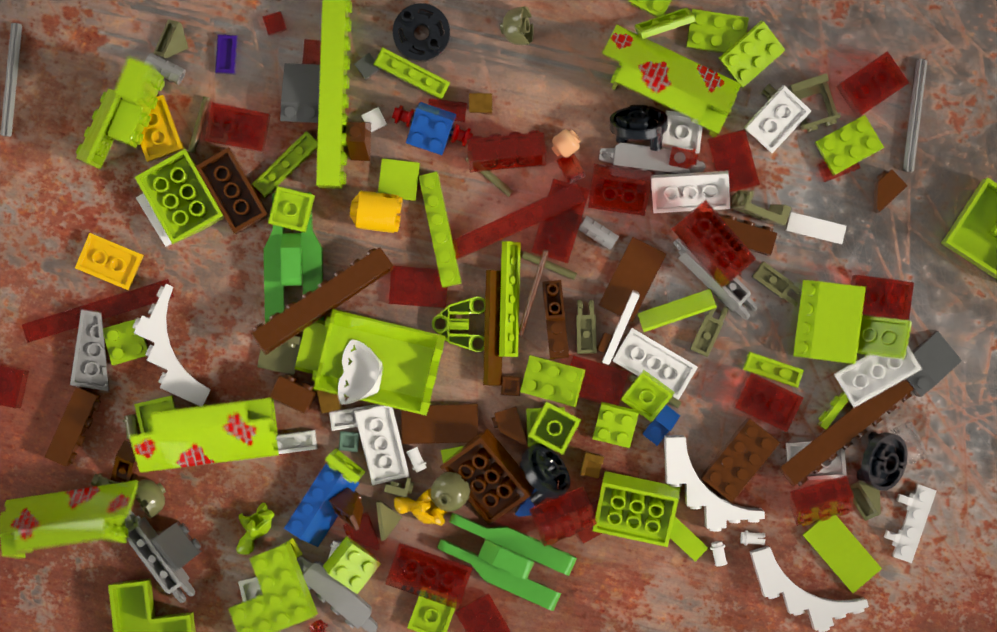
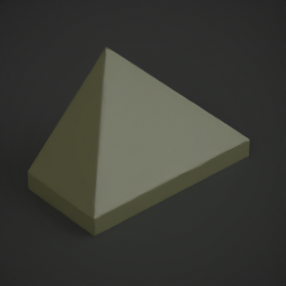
[153,19,188,58]
[845,481,881,521]
[376,501,402,541]

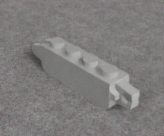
[599,143,706,175]
[673,235,758,319]
[125,509,195,603]
[297,556,378,632]

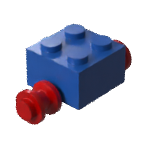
[392,102,473,155]

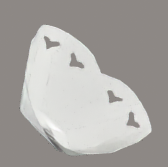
[338,339,383,404]

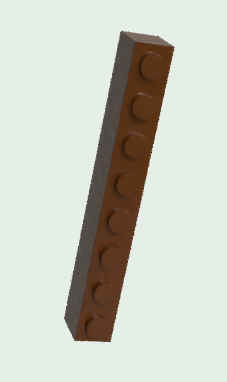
[251,247,393,356]
[779,379,914,487]

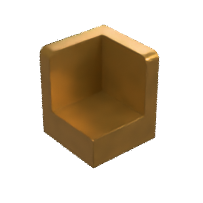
[469,93,492,115]
[317,391,342,414]
[580,452,604,478]

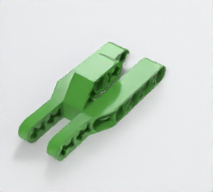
[263,192,324,323]
[437,513,577,611]

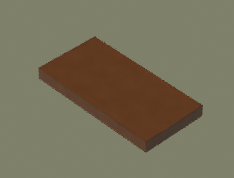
[598,237,667,322]
[401,404,479,444]

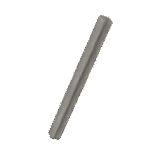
[0,23,22,137]
[903,59,927,172]

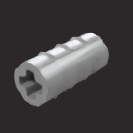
[145,53,186,85]
[578,216,619,250]

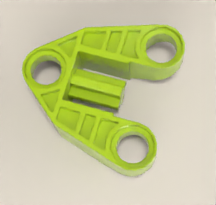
[432,296,485,352]

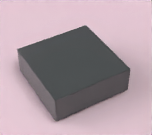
[354,53,380,80]

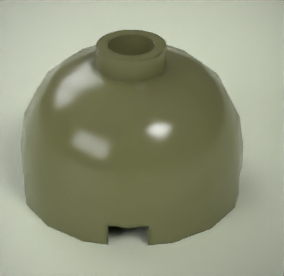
[500,6,534,45]
[430,472,470,512]
[134,479,166,518]

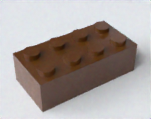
[195,147,270,235]
[700,418,780,503]

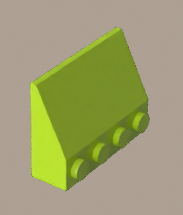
[76,88,121,169]
[134,149,225,244]
[793,280,866,364]
[593,471,680,547]

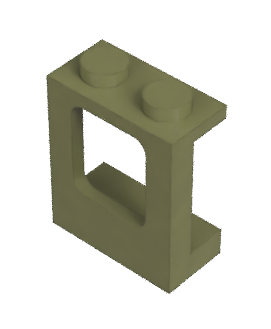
[787,73,841,132]
[731,190,792,226]

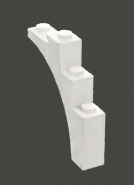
[132,284,210,407]
[664,435,765,531]
[749,546,869,632]

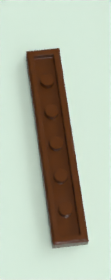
[483,270,502,386]

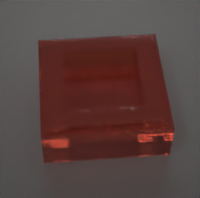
[263,11,287,36]

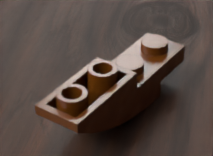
[542,280,569,360]

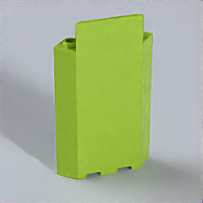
[294,309,446,415]

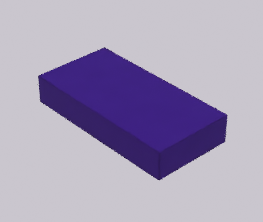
[215,34,238,74]

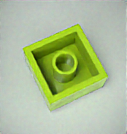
[528,401,581,454]
[323,536,381,594]

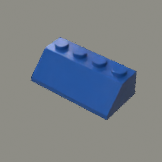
[284,462,359,547]

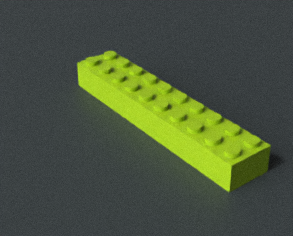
[316,0,352,189]

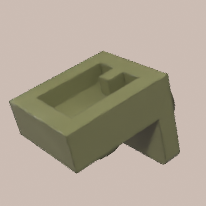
[384,477,414,497]

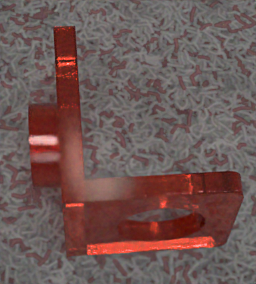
[669,147,698,170]

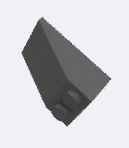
[280,63,320,123]
[906,331,962,397]
[151,521,202,572]

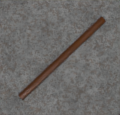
[519,249,549,336]

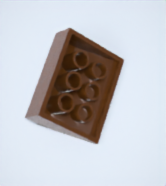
[440,428,535,525]

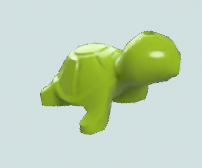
[236,503,274,555]

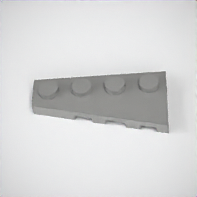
[70,309,109,391]

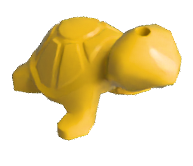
[394,489,448,526]

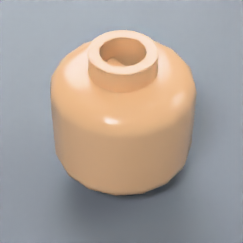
[552,129,581,158]

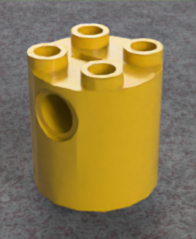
[350,190,403,233]

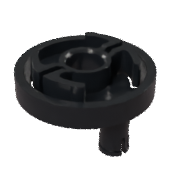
[393,3,450,62]
[610,105,668,151]
[856,432,908,491]
[520,444,570,505]

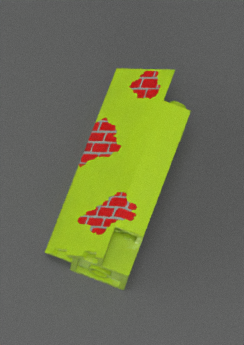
[602,24,741,138]
[129,398,279,473]
[0,480,138,559]

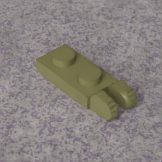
[751,261,802,307]
[576,300,597,354]
[690,302,729,357]

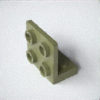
[257,336,302,375]

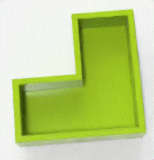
[107,57,165,148]
[941,178,997,280]
[228,542,318,632]
[108,578,196,632]

